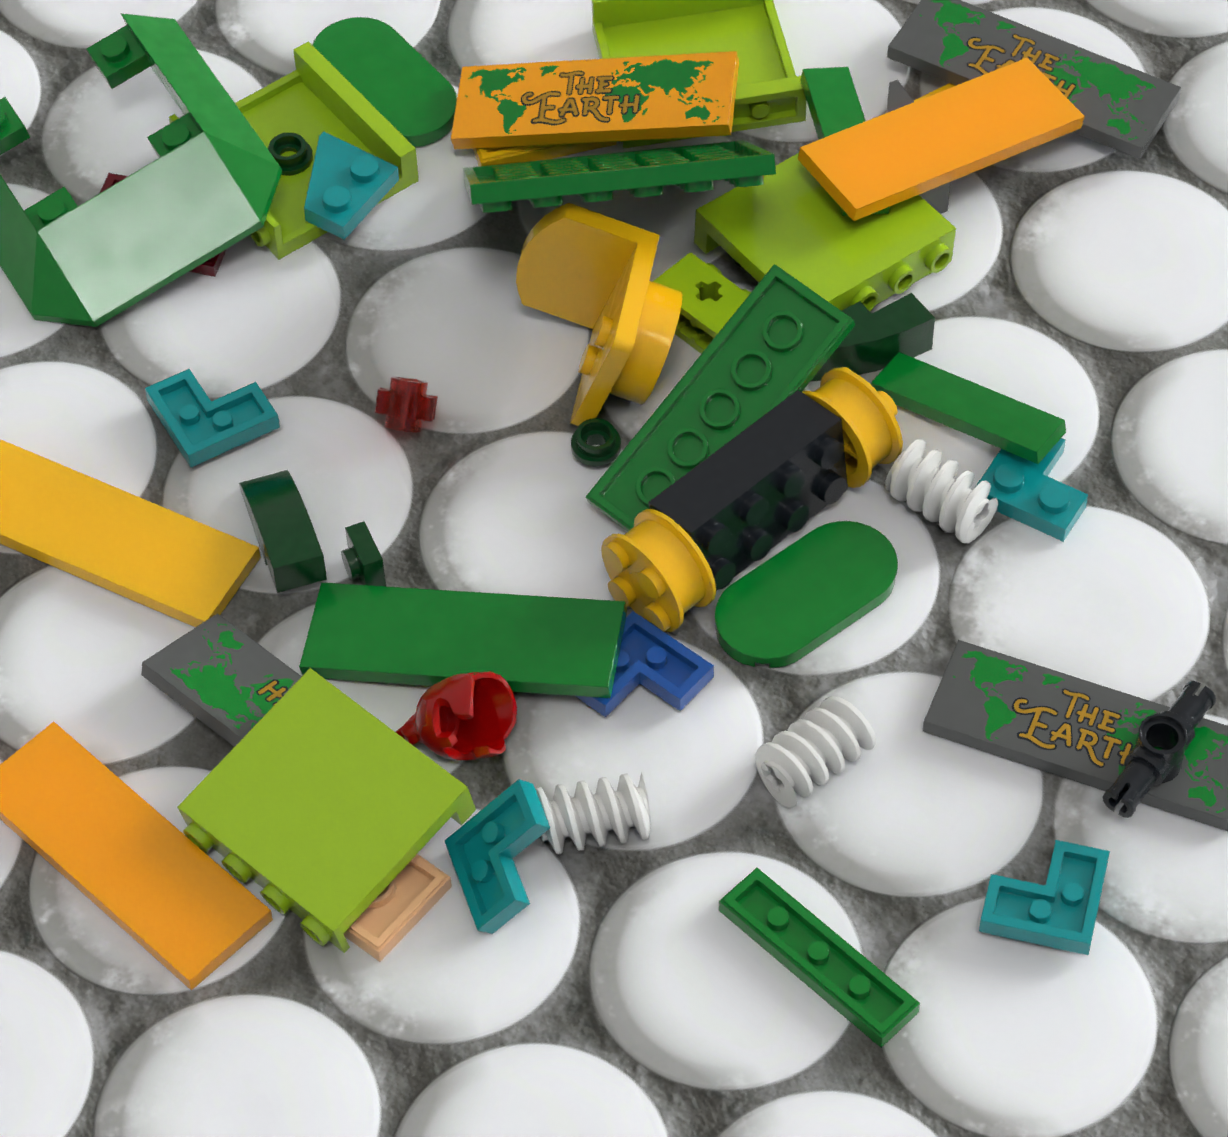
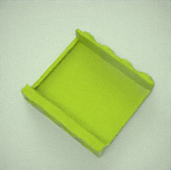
[592,0,807,149]
[169,41,419,260]
[694,153,956,311]
[177,668,476,953]

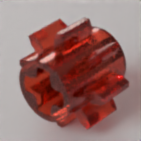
[374,377,438,432]

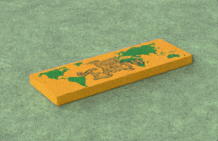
[451,51,739,149]

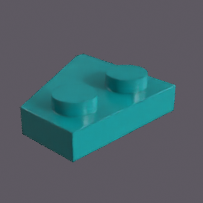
[304,131,399,240]

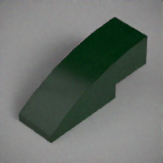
[811,293,935,381]
[239,470,327,593]

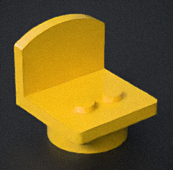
[516,203,682,426]

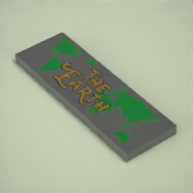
[887,0,1181,159]
[141,613,302,747]
[923,640,1228,831]

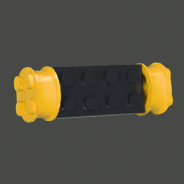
[601,367,903,632]

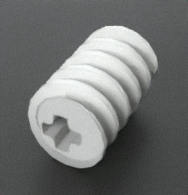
[885,439,998,544]
[755,696,876,808]
[535,773,651,854]

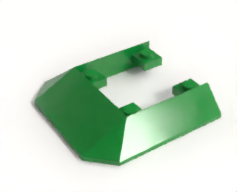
[0,13,282,327]

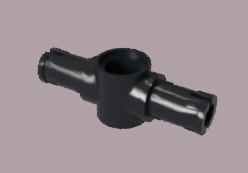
[1102,680,1216,818]

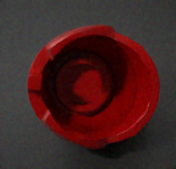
[396,671,517,760]

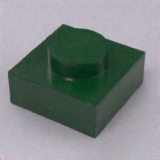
[341,521,386,586]

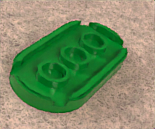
[313,17,457,147]
[715,521,898,668]

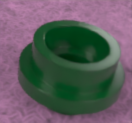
[268,132,313,176]
[571,418,621,466]

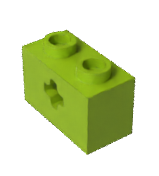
[653,252,751,354]

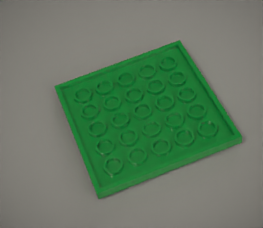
[463,140,776,213]

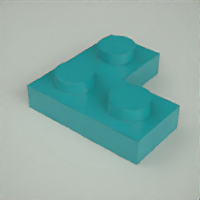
[145,369,280,468]
[975,438,1088,542]
[444,779,550,934]
[979,840,1110,955]

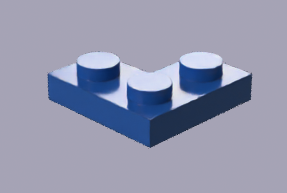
[575,611,714,717]

